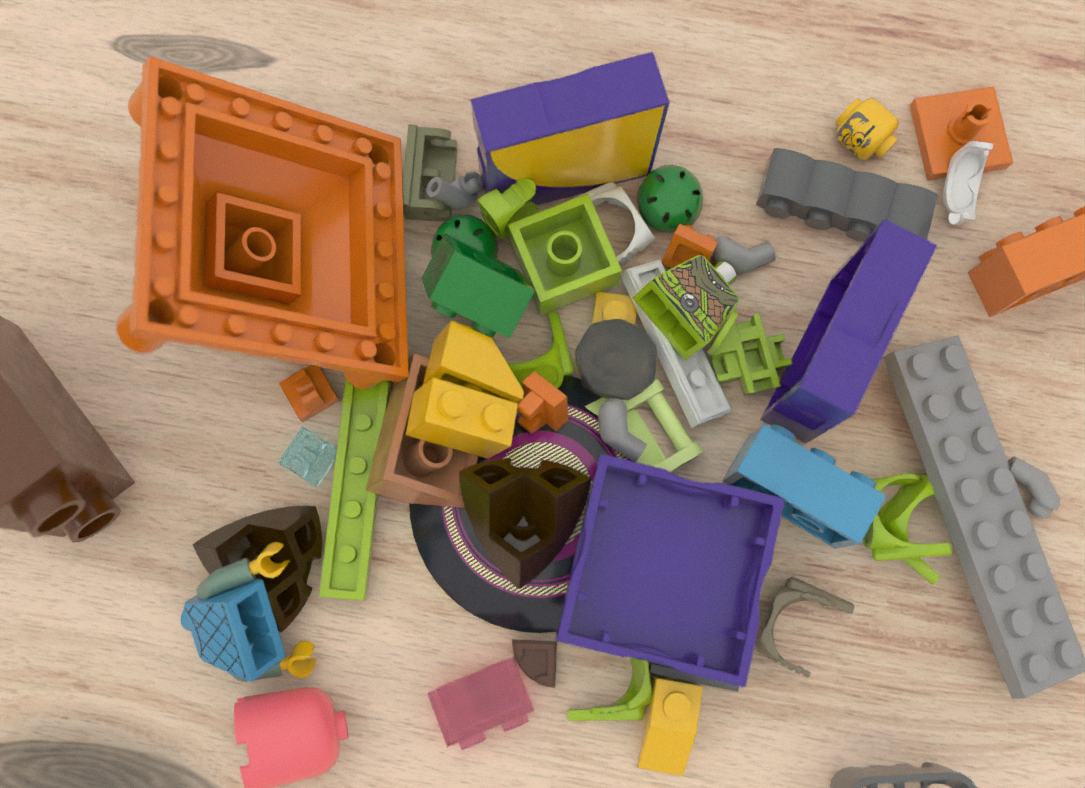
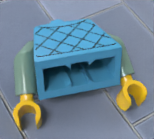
[181,542,317,682]

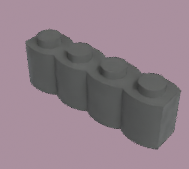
[756,148,938,241]

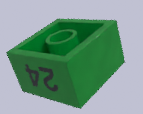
[421,233,535,338]

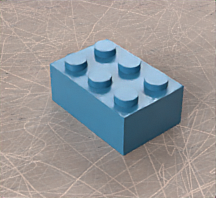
[722,424,886,549]

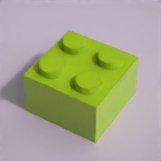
[508,194,622,316]

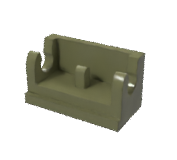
[402,124,458,222]

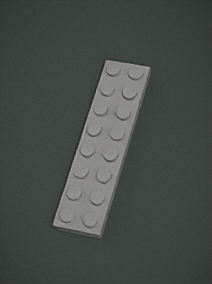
[883,336,1085,699]

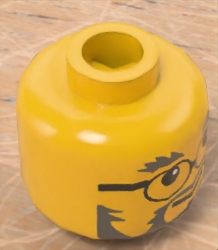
[835,98,899,161]

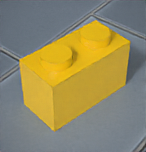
[405,377,518,459]

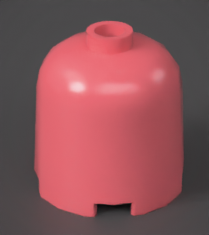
[234,687,349,788]

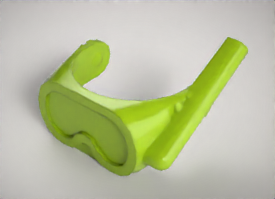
[477,178,539,240]
[507,312,574,397]
[863,473,952,561]
[878,474,941,585]
[567,657,652,721]

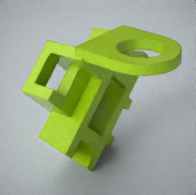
[707,310,792,395]

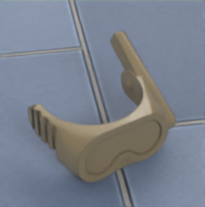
[757,577,854,678]

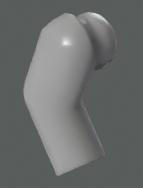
[426,171,484,210]
[712,236,775,274]
[598,397,647,462]
[1008,456,1060,519]

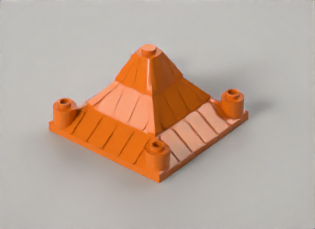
[116,56,409,389]

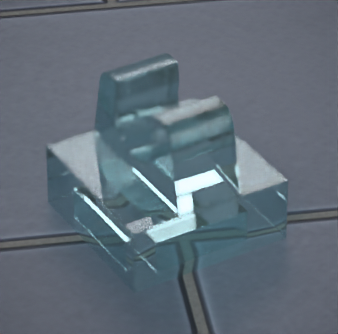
[278,426,337,487]

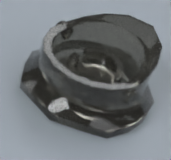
[575,319,657,401]

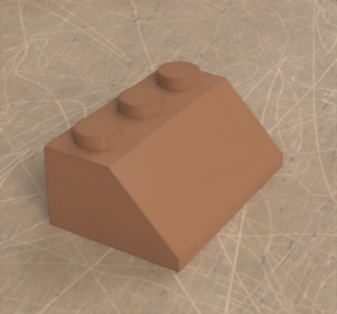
[365,353,478,508]

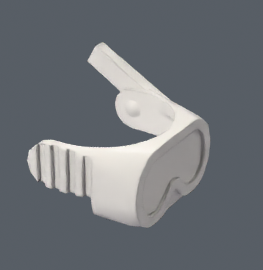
[942,141,994,226]
[558,182,656,266]

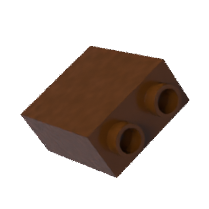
[0,316,135,543]

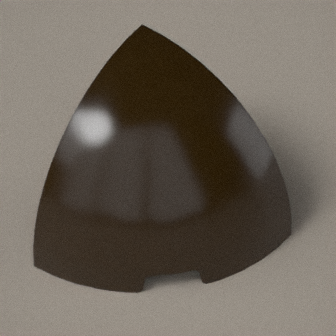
[459,458,591,590]
[192,506,322,632]

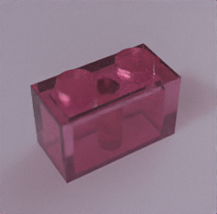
[427,656,534,750]

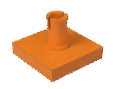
[909,87,1013,181]

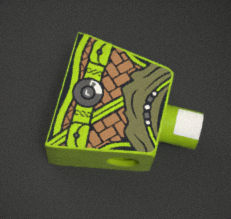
[632,255,739,360]

